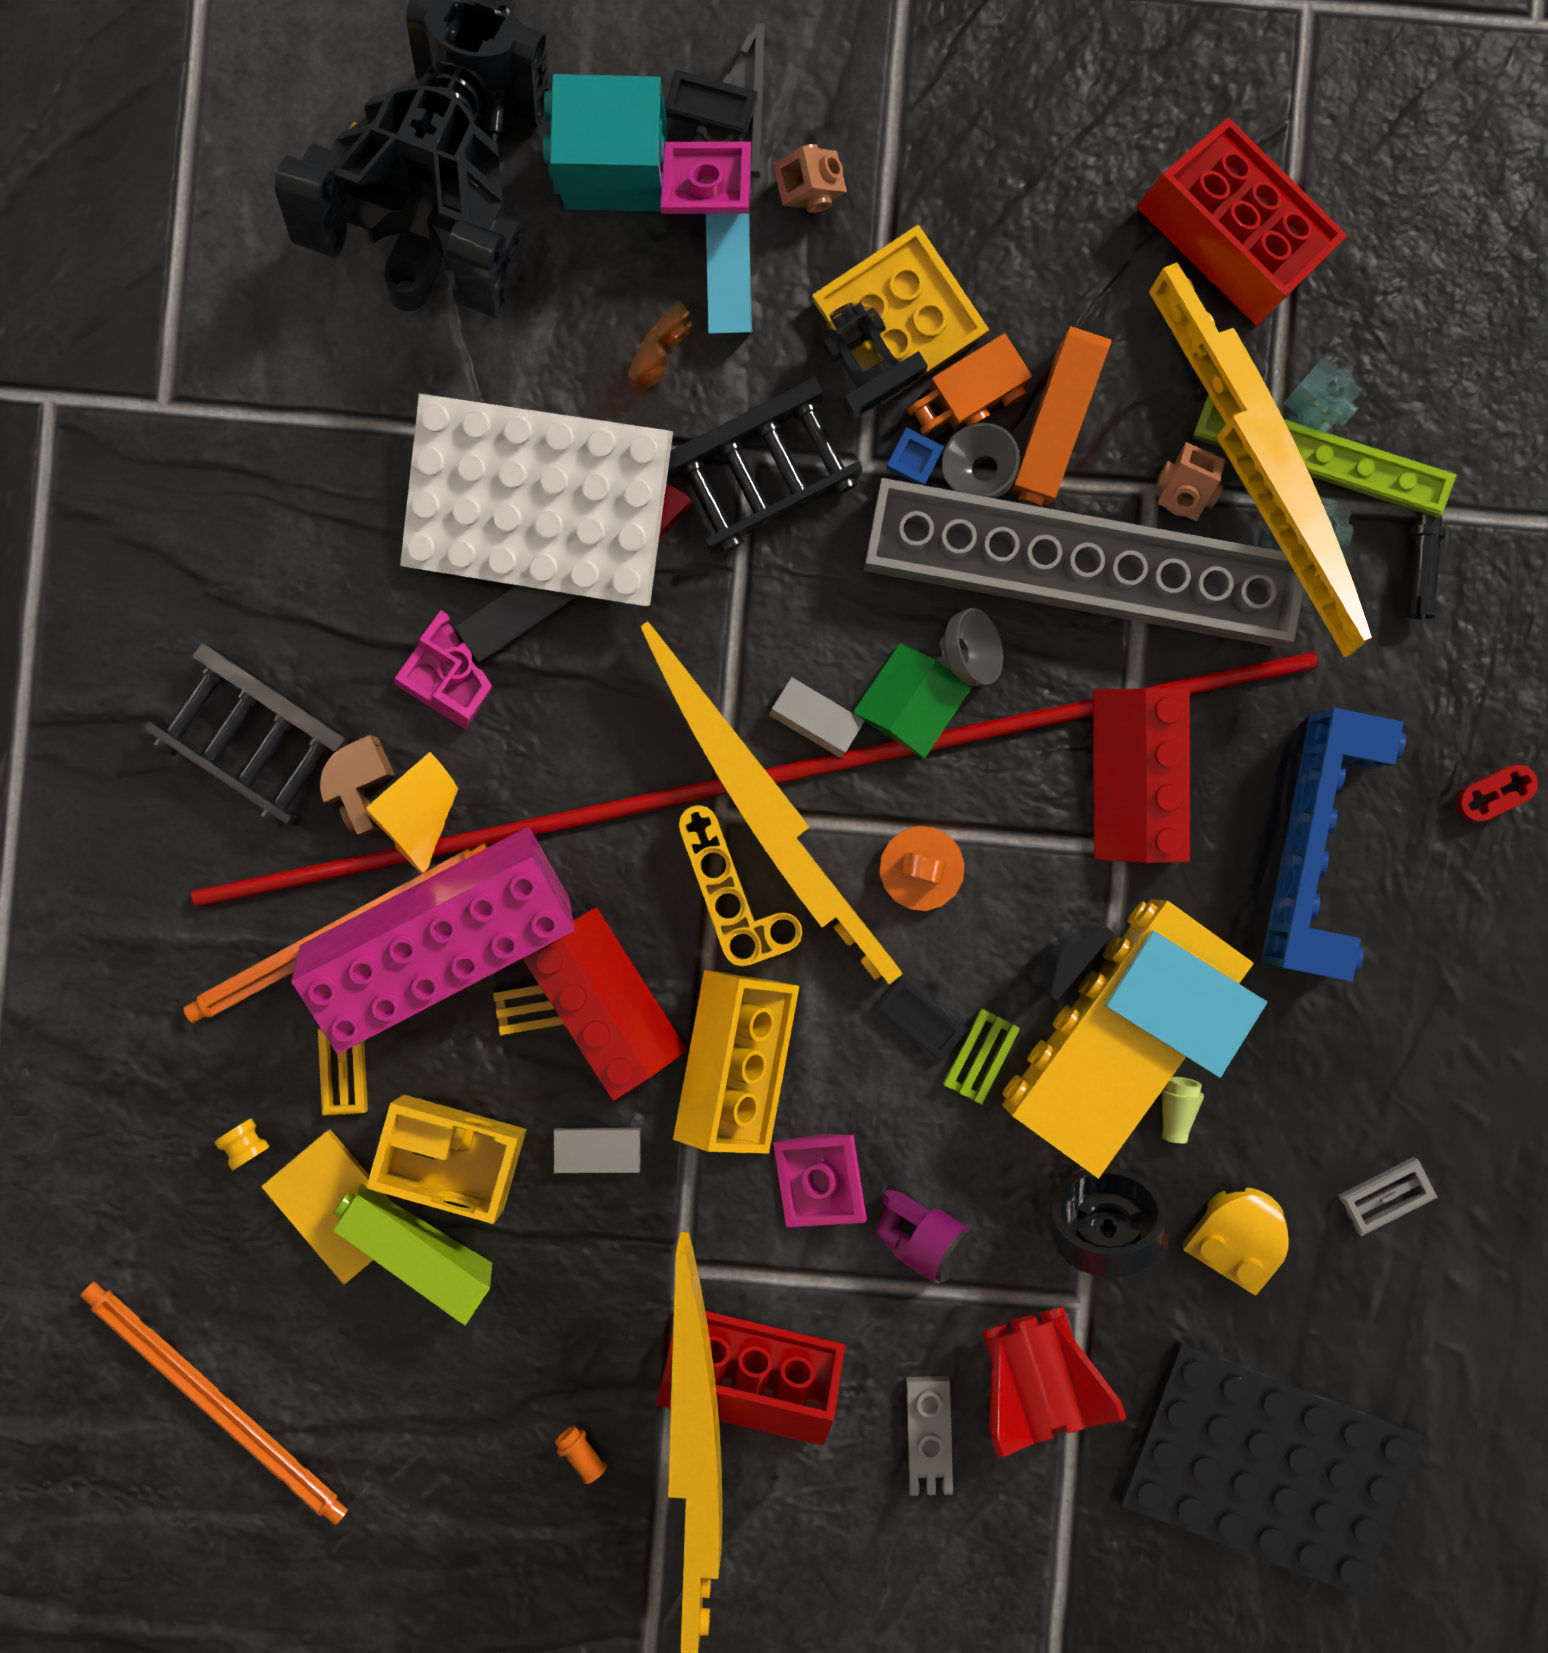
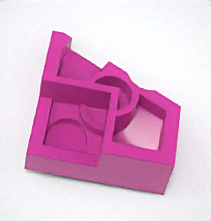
[394,610,492,730]

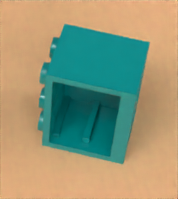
[543,74,668,212]

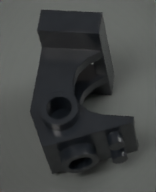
[821,302,928,421]

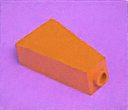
[1009,326,1112,507]

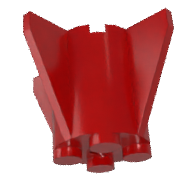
[981,1306,1127,1458]

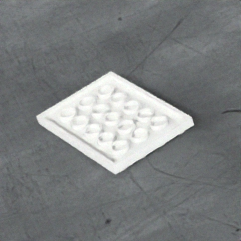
[400,393,673,606]

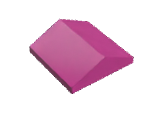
[661,142,751,214]
[773,1134,867,1227]

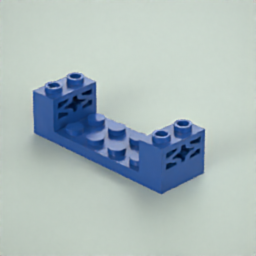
[1261,708,1406,982]

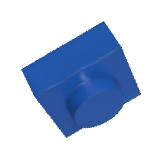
[886,427,944,486]

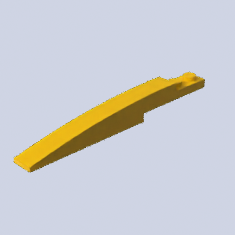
[1149,262,1372,658]
[641,621,902,984]
[668,1232,722,1653]

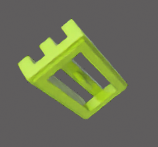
[942,1008,1020,1105]

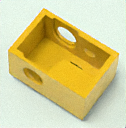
[366,1095,527,1224]

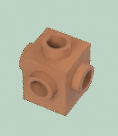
[773,144,847,213]
[1156,442,1225,521]

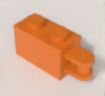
[907,333,1032,436]

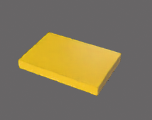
[261,1129,391,1284]

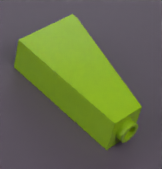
[333,1183,492,1326]

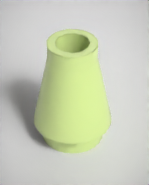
[1161,1077,1204,1144]

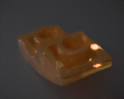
[628,301,691,391]

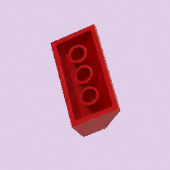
[1093,687,1190,863]
[522,907,688,1101]
[656,1311,846,1446]

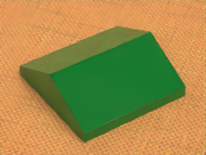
[853,643,971,760]

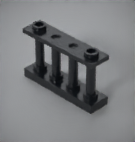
[668,377,863,554]
[144,643,354,827]

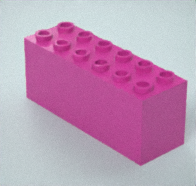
[291,826,575,1054]

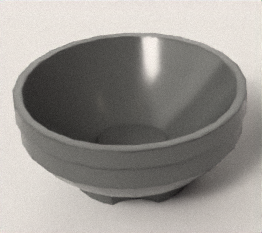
[942,423,1021,499]
[940,608,1003,687]

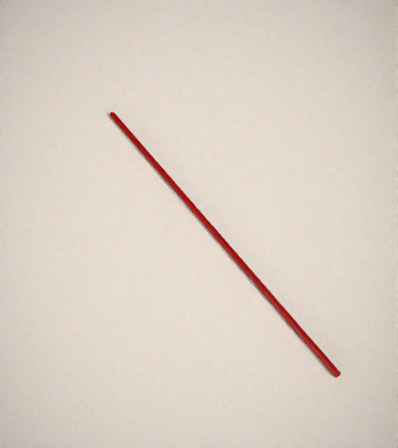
[191,651,1318,907]

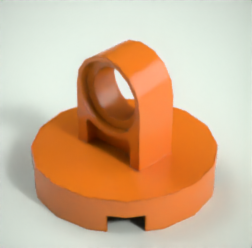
[879,826,965,911]

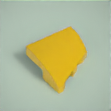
[365,752,458,875]

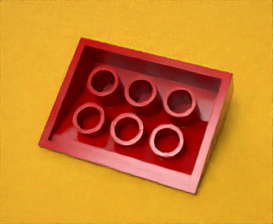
[1136,117,1348,326]

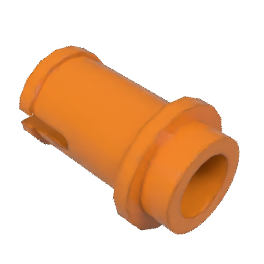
[555,1426,607,1484]

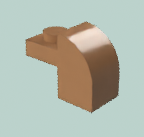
[320,735,395,835]

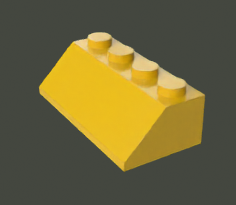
[673,970,799,1154]

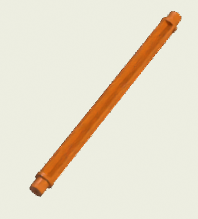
[184,844,488,1023]
[80,1281,348,1526]

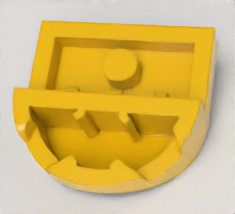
[1183,1188,1288,1296]

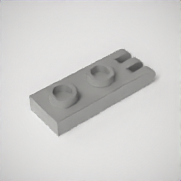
[906,1376,953,1496]

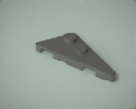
[693,24,765,178]

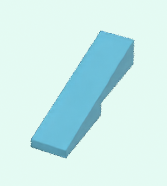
[706,214,753,334]

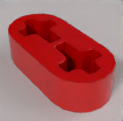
[1454,765,1538,822]

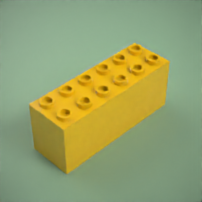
[1002,899,1254,1179]

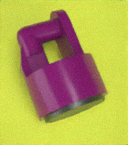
[876,1190,971,1284]

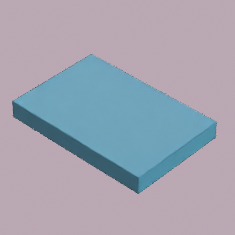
[1104,930,1267,1078]

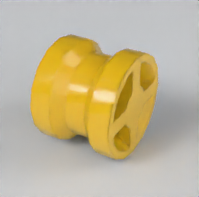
[214,1118,270,1171]

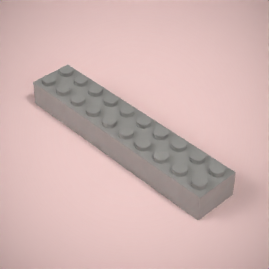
[864,478,1304,648]

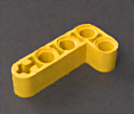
[679,805,802,966]

